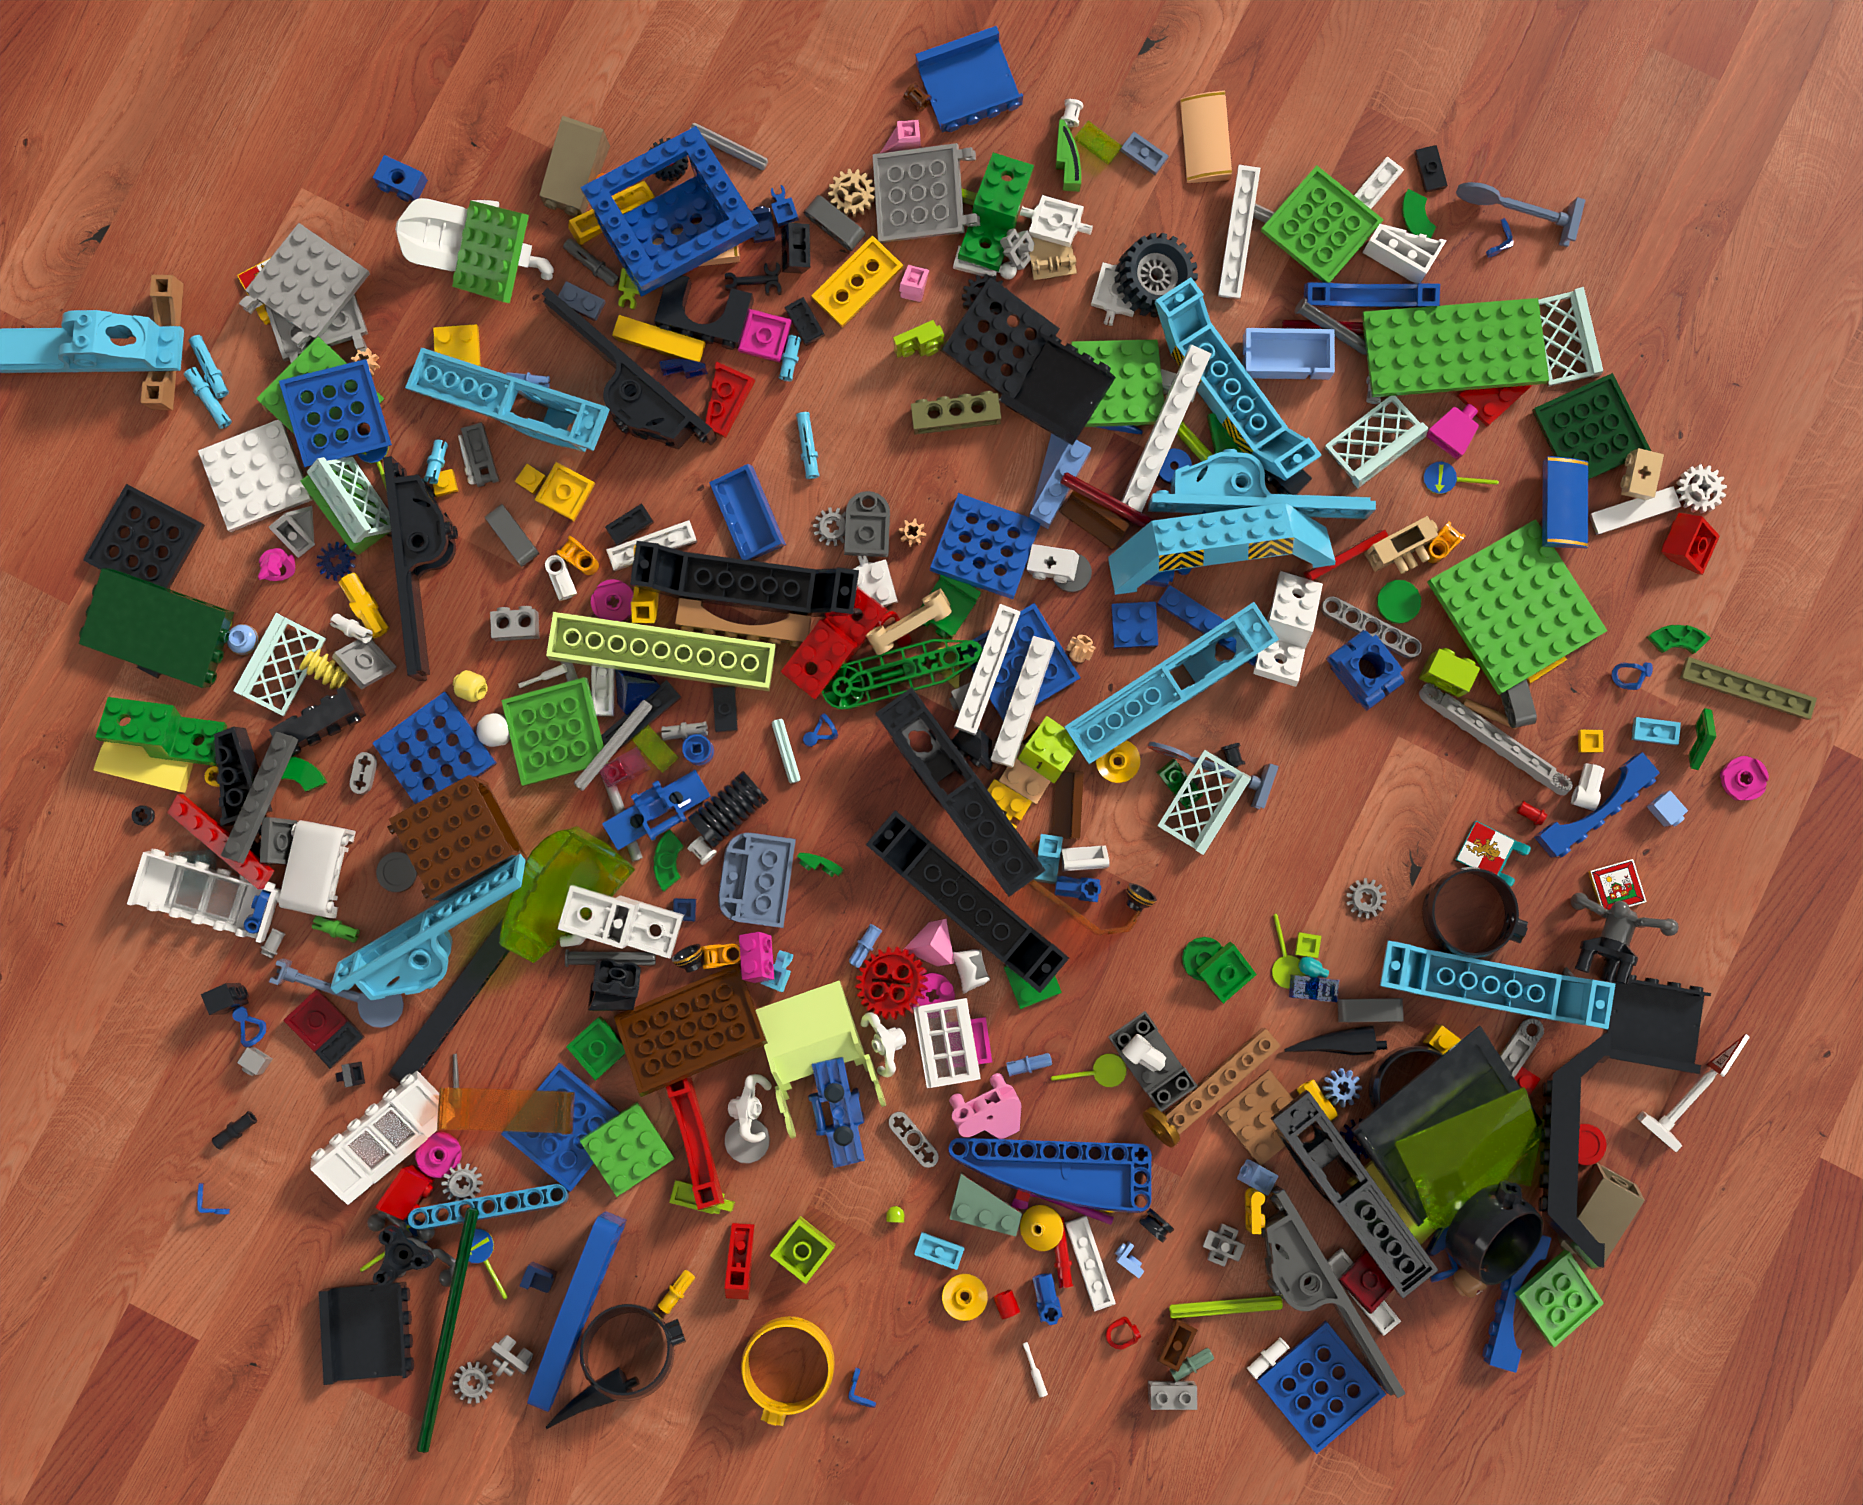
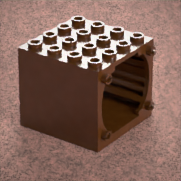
[387,775,528,901]

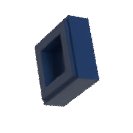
[673,898,697,921]

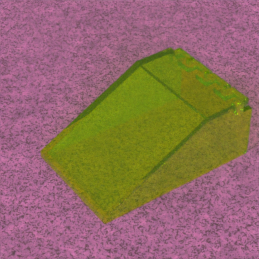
[1395,1087,1541,1229]

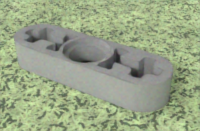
[889,1111,939,1168]

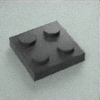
[260,817,297,865]

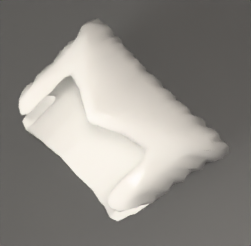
[953,949,990,994]

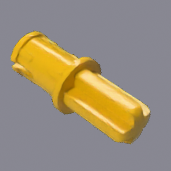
[657,1270,695,1314]

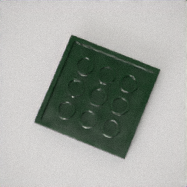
[1532,373,1651,480]

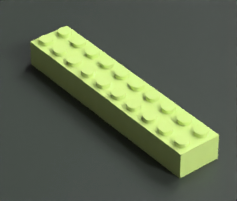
[546,612,776,691]

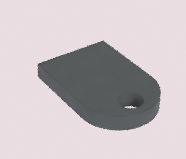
[844,491,890,557]

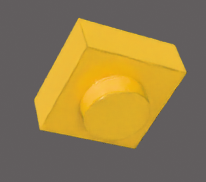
[515,464,546,495]
[433,469,459,497]
[1578,730,1603,753]

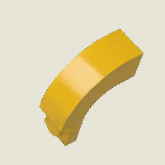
[631,545,659,623]

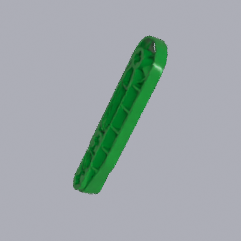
[822,639,983,710]

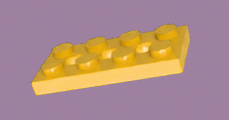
[811,236,903,328]

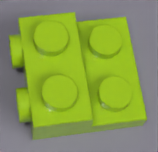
[893,320,945,358]

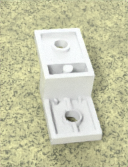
[1253,571,1323,687]
[558,885,684,958]

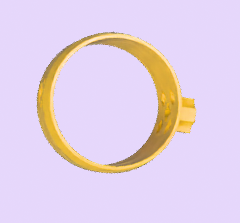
[741,1316,835,1426]

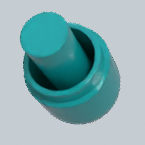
[1299,957,1329,978]

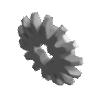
[813,507,846,546]
[1346,878,1387,919]
[441,1163,483,1202]
[453,1361,494,1404]

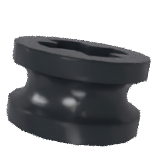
[131,805,155,826]

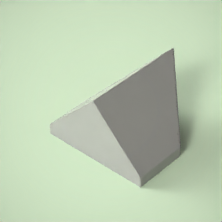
[269,506,315,558]

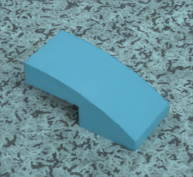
[1034,834,1063,884]

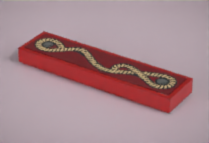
[1303,530,1388,580]

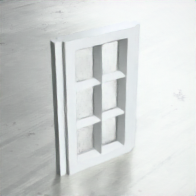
[913,998,981,1088]

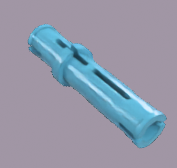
[188,335,229,398]
[184,367,232,429]
[796,412,820,479]

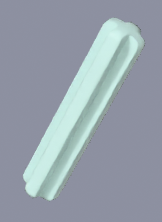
[772,719,800,783]

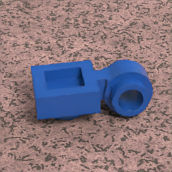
[244,890,271,934]

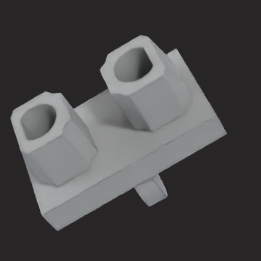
[491,1335,533,1377]

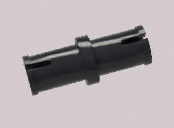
[212,1111,257,1150]

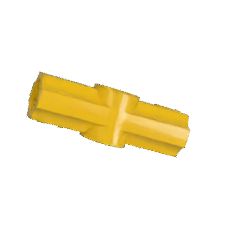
[338,573,390,638]

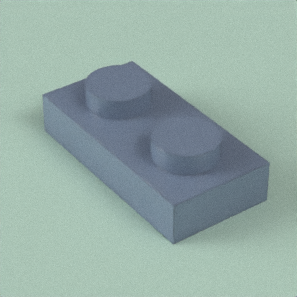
[1121,131,1169,176]
[558,281,606,321]

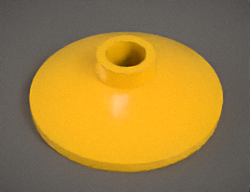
[1096,740,1140,783]
[1020,1205,1063,1251]
[942,1274,988,1321]

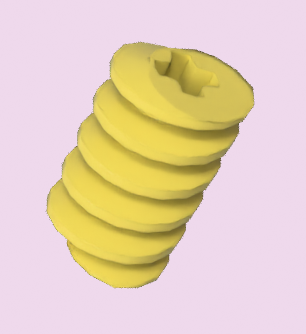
[299,649,349,690]

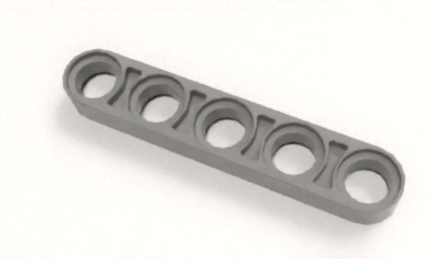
[1321,596,1422,659]

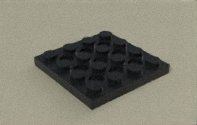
[940,277,1060,399]
[83,484,205,589]

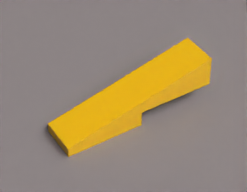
[568,181,655,245]
[612,315,706,364]

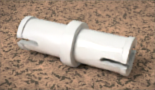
[330,614,373,643]
[1246,1337,1290,1379]

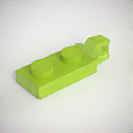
[669,1180,735,1214]

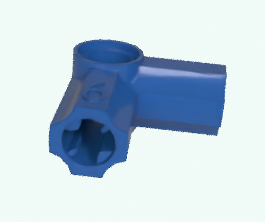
[1055,876,1101,902]
[1032,1273,1063,1325]

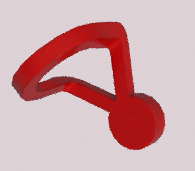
[876,611,912,648]
[1105,1317,1141,1350]

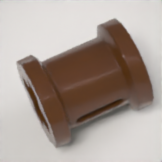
[903,82,932,112]

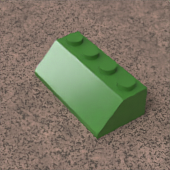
[300,465,389,555]

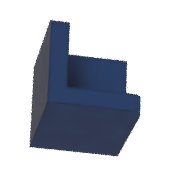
[520,1262,557,1293]

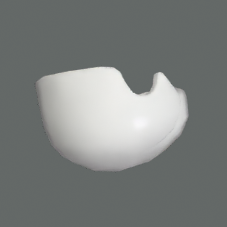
[476,714,510,747]

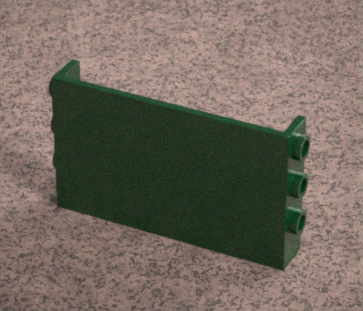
[79,568,234,688]

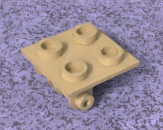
[1029,237,1077,280]

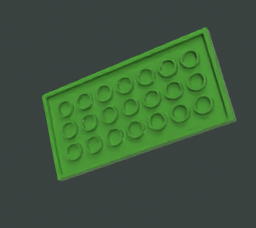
[1362,298,1549,397]

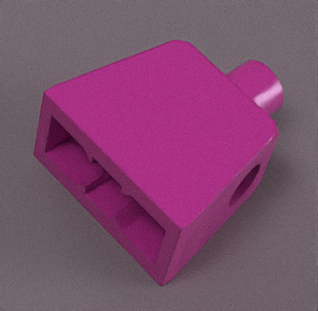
[1426,404,1479,460]

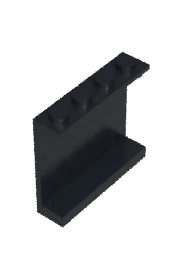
[999,333,1116,446]
[1606,975,1711,1074]
[319,1282,414,1385]

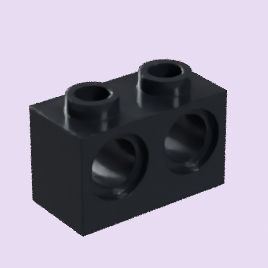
[781,223,811,274]

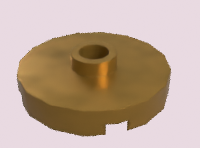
[1143,1107,1180,1148]

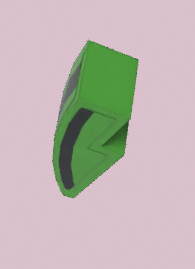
[1056,119,1081,192]

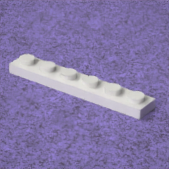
[1218,165,1260,299]
[954,604,1020,736]
[991,636,1055,768]

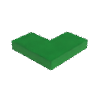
[1688,708,1717,770]

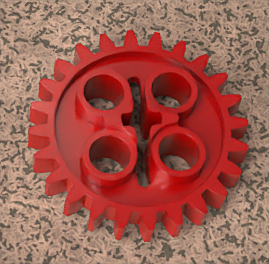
[855,947,928,1020]

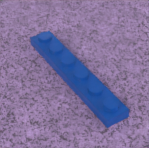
[1157,585,1279,667]

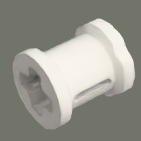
[1061,99,1083,128]
[687,836,717,865]

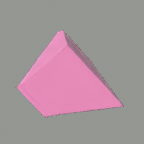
[880,120,921,153]
[903,919,954,967]

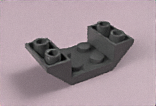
[1108,1011,1197,1112]

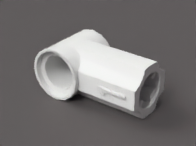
[545,555,577,601]
[1571,763,1605,811]
[1122,1034,1166,1072]

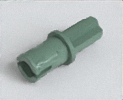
[1169,1348,1214,1382]

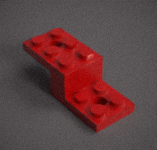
[781,586,888,699]

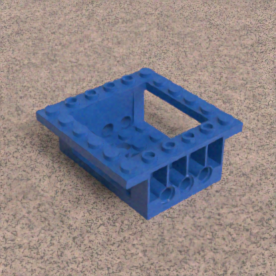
[580,126,760,297]

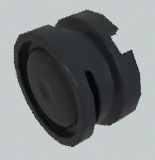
[1139,1208,1174,1243]

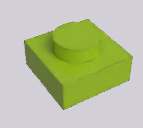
[1295,932,1321,958]

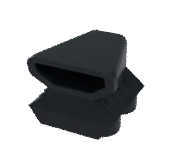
[588,958,641,1011]

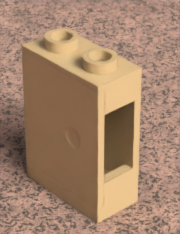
[1364,516,1438,574]

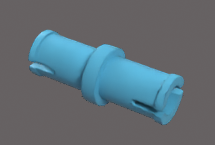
[779,335,801,381]
[424,440,448,484]

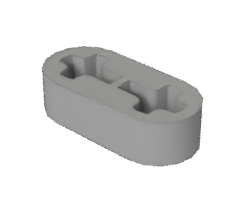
[350,752,377,794]

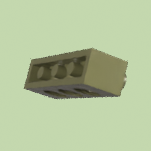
[911,391,1001,435]

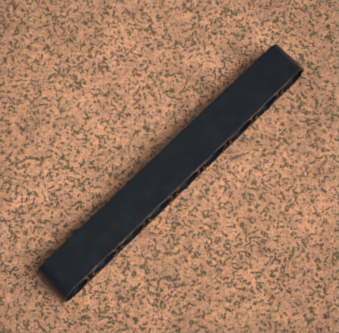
[388,913,527,1084]

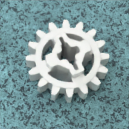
[1676,464,1727,514]

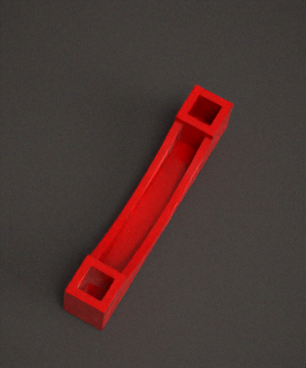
[666,1076,725,1210]

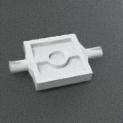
[1020,195,1093,247]
[1091,253,1143,326]
[854,556,898,615]

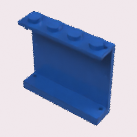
[915,26,1023,133]

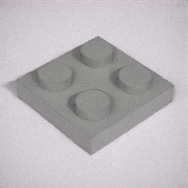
[332,639,396,689]

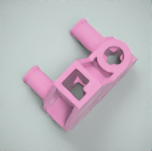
[949,1074,1021,1139]

